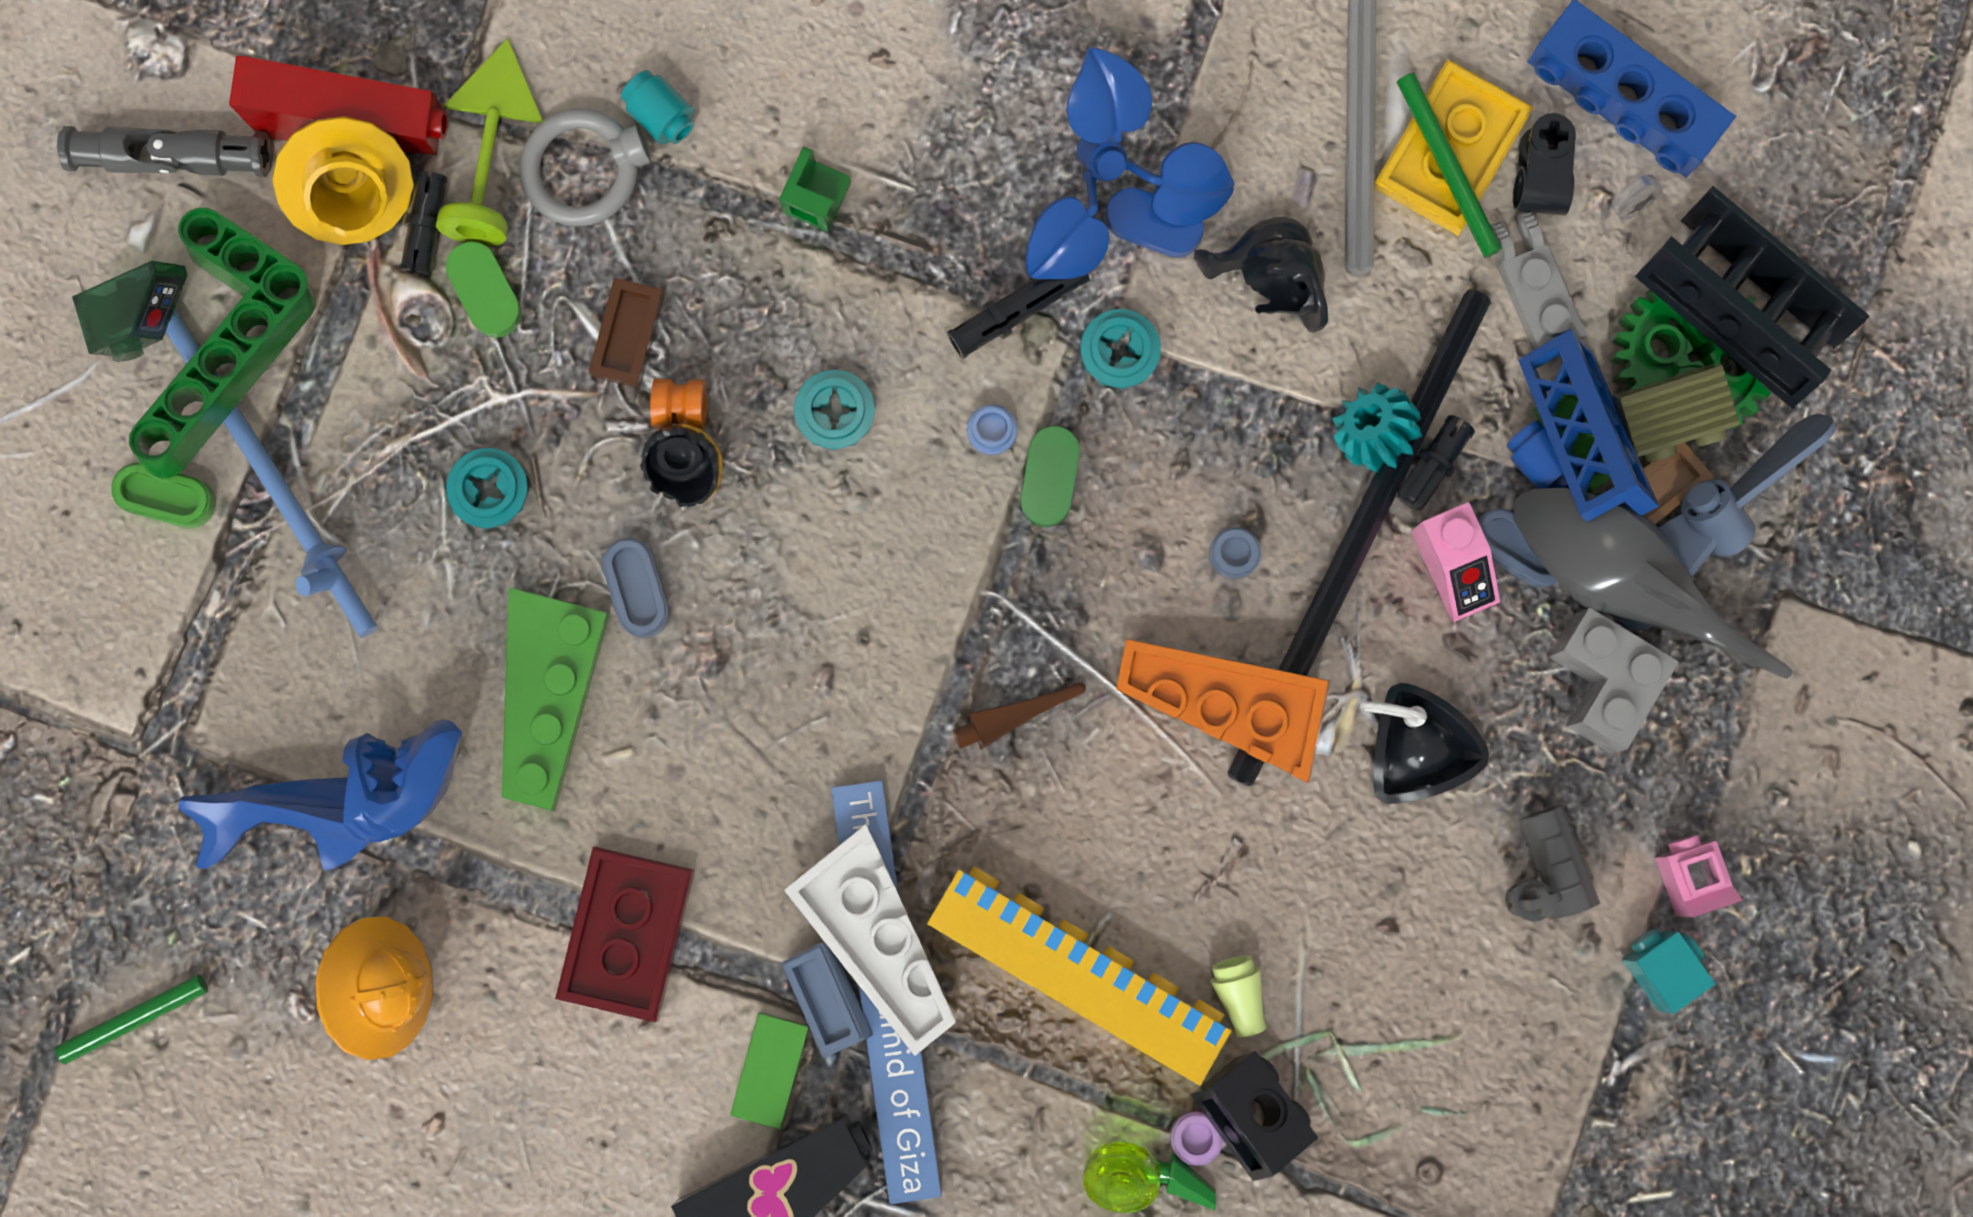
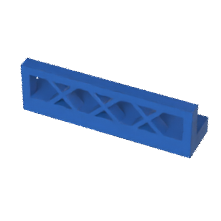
[1518,329,1659,522]

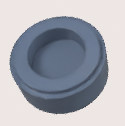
[1209,527,1261,580]

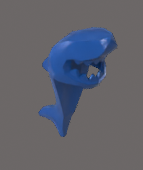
[178,719,462,870]

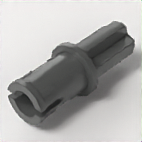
[1505,880,1561,922]

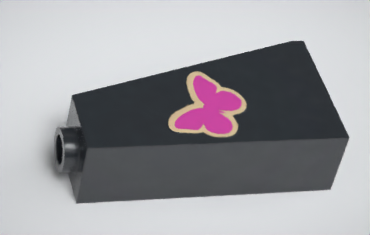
[671,1113,872,1217]

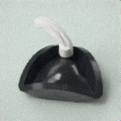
[1360,683,1489,804]

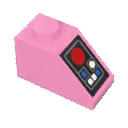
[1411,502,1500,623]

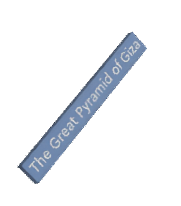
[831,780,942,1205]

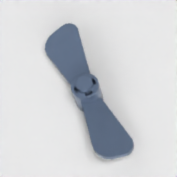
[1610,414,1837,631]

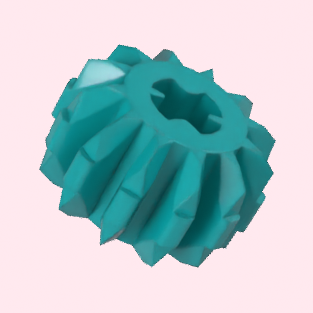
[1332,382,1422,473]

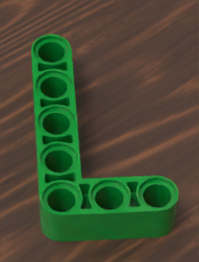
[129,208,316,478]

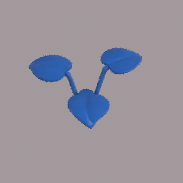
[1025,47,1235,279]

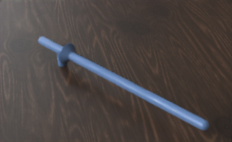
[135,271,378,638]

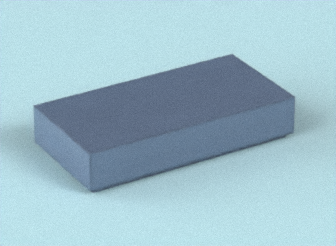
[781,942,873,1058]

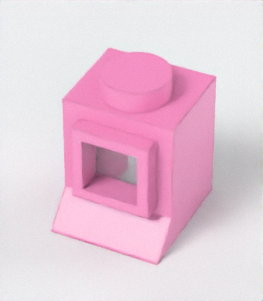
[1655,834,1743,917]

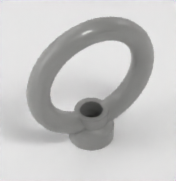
[520,108,651,226]

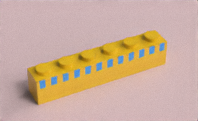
[927,866,1231,1086]

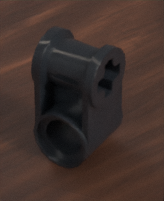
[1513,113,1576,216]

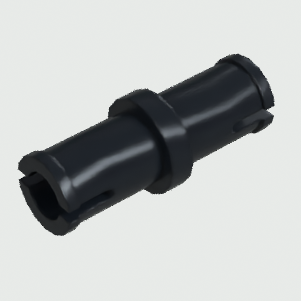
[399,170,448,277]

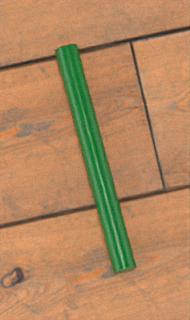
[1396,72,1502,259]

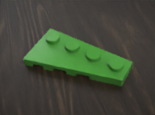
[502,588,610,811]

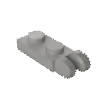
[1491,211,1587,351]

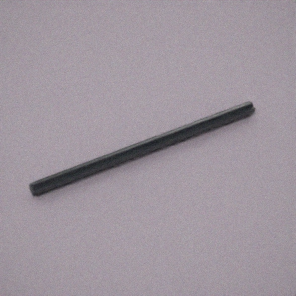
[1228,289,1491,786]

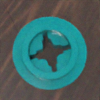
[1080,309,1161,390]
[794,370,875,451]
[446,448,529,530]

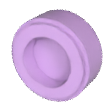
[1169,1110,1223,1166]

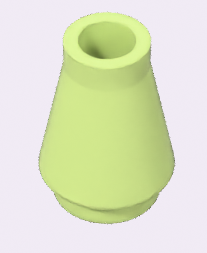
[1210,955,1266,1037]

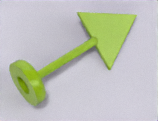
[436,38,543,247]

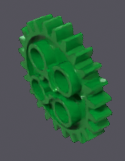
[1609,289,1771,440]

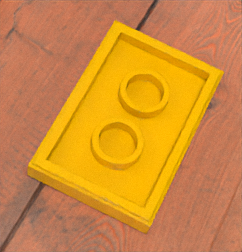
[1375,59,1534,236]

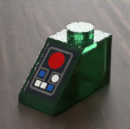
[72,260,188,362]

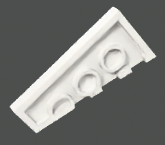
[784,824,956,1056]

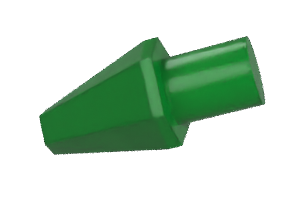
[1141,1153,1216,1210]

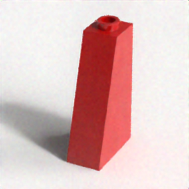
[229,55,448,155]

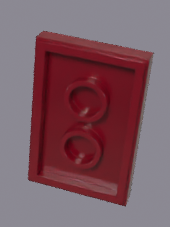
[555,846,695,1023]

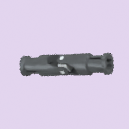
[57,126,272,177]

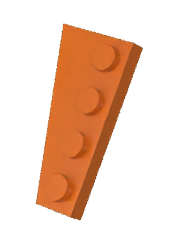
[1116,639,1330,783]

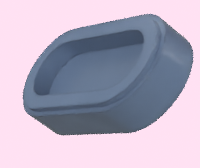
[1478,508,1558,588]
[602,538,670,638]

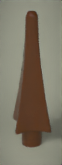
[952,683,1086,750]

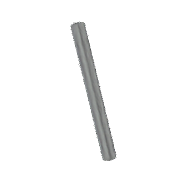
[1345,0,1376,275]

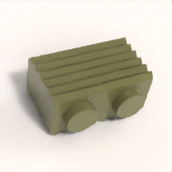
[1613,364,1740,462]

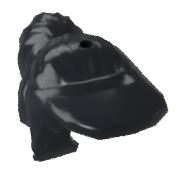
[1194,217,1328,333]

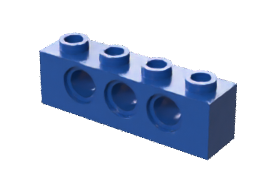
[1527,0,1737,178]

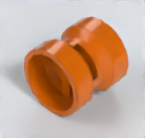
[650,378,708,430]

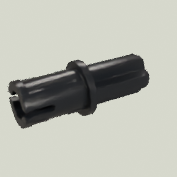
[1398,415,1475,511]

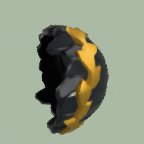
[640,424,723,507]

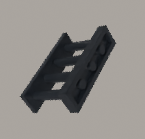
[1634,186,1870,409]

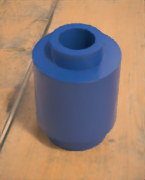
[1506,420,1578,489]

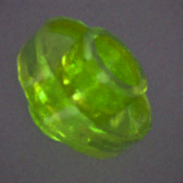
[1083,1142,1161,1213]

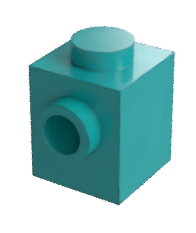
[1622,928,1716,1014]

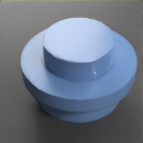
[967,405,1017,455]

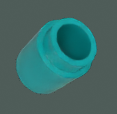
[621,70,695,145]

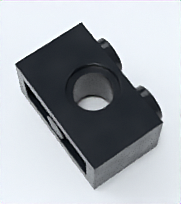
[1190,1051,1318,1181]

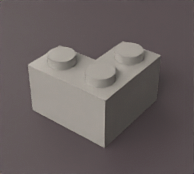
[1548,607,1679,753]

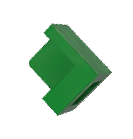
[779,146,851,233]

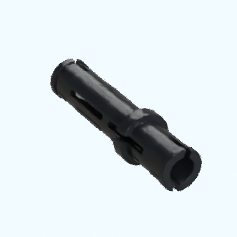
[946,273,1090,360]

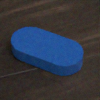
[1106,188,1204,258]

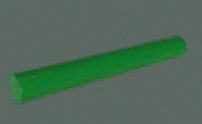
[55,974,208,1065]

